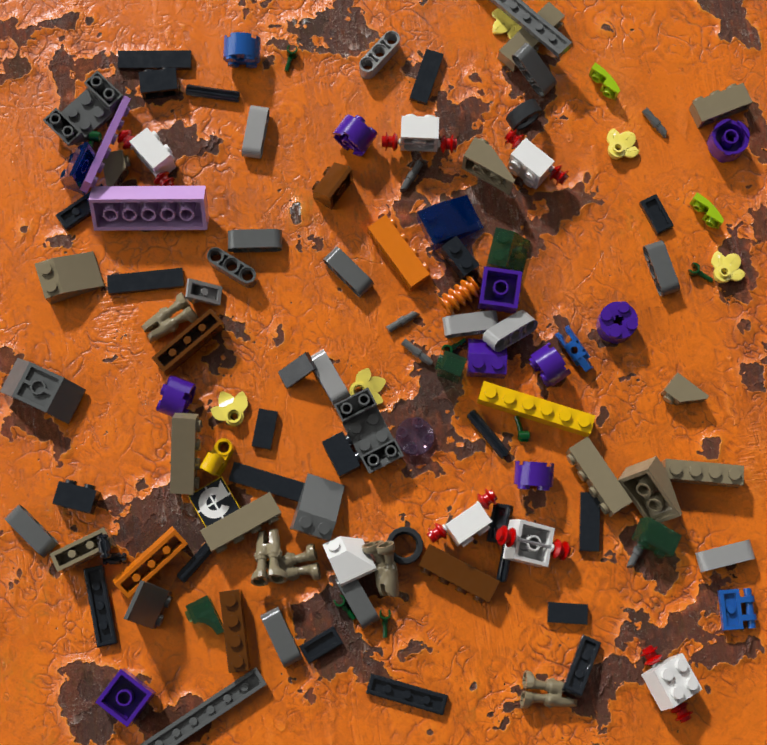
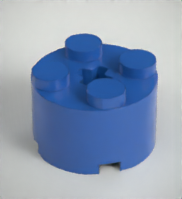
[223,32,261,68]

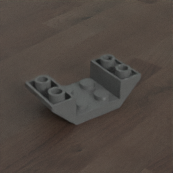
[43,70,123,146]
[0,358,86,424]
[334,388,404,474]

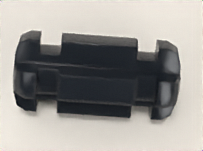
[97,534,112,559]
[103,553,127,565]

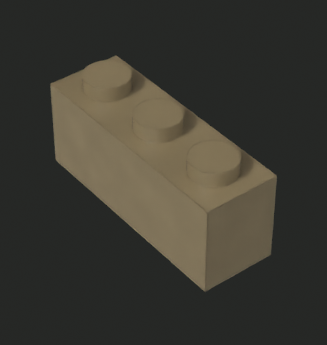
[689,83,752,128]
[50,527,117,573]

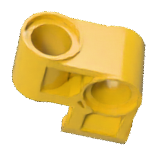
[200,438,234,477]

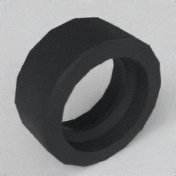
[506,99,543,131]
[387,527,423,565]

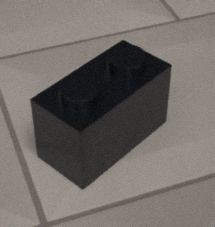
[139,67,180,100]
[440,236,479,280]
[322,431,362,478]
[52,479,101,515]

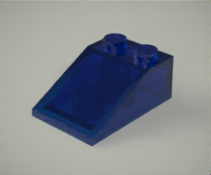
[60,142,96,195]
[417,195,483,251]

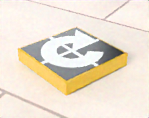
[188,476,240,527]

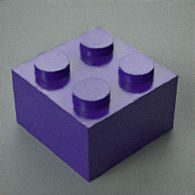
[478,266,522,314]
[95,668,156,727]

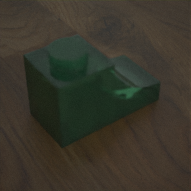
[185,595,224,635]

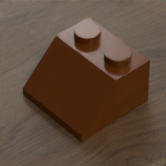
[312,162,353,210]

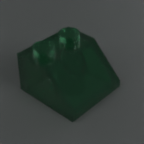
[486,227,531,275]

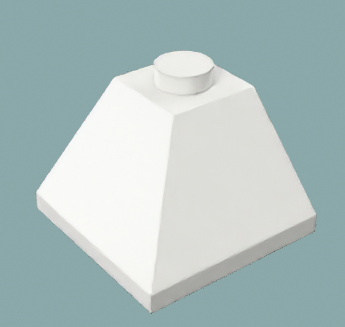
[322,536,377,587]

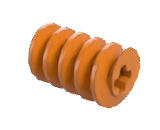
[438,276,480,315]

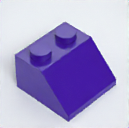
[466,339,507,379]

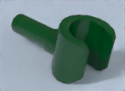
[284,45,298,72]
[85,131,102,156]
[688,263,713,283]
[441,338,467,357]
[514,415,530,442]
[334,595,356,620]
[379,609,391,638]

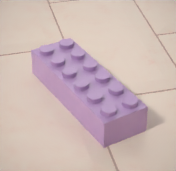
[89,186,209,231]

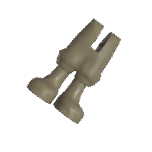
[141,292,198,342]
[251,529,288,586]
[362,540,399,597]
[266,543,321,582]
[520,670,578,709]

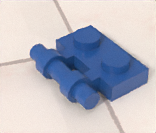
[717,588,757,630]

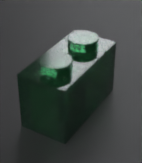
[435,350,467,384]
[632,517,682,559]

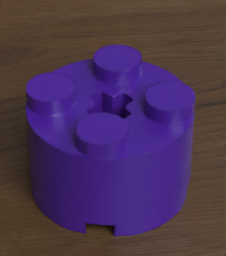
[333,114,378,157]
[707,119,750,163]
[596,301,638,344]
[529,342,571,387]
[156,375,196,417]
[514,461,554,491]

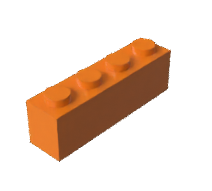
[367,215,431,291]
[113,526,188,598]

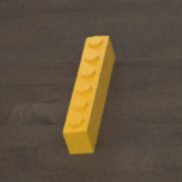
[477,381,596,437]

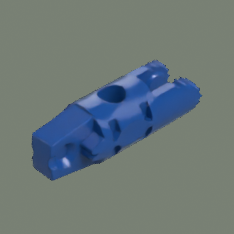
[555,325,593,372]

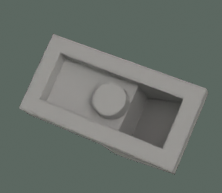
[185,278,222,306]

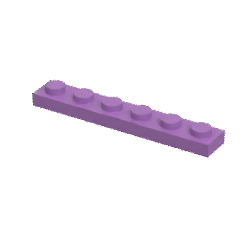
[80,95,131,193]

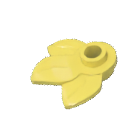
[492,8,522,39]
[606,128,640,160]
[711,251,746,283]
[349,368,386,405]
[210,391,248,426]

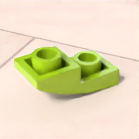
[589,62,620,100]
[689,192,724,229]

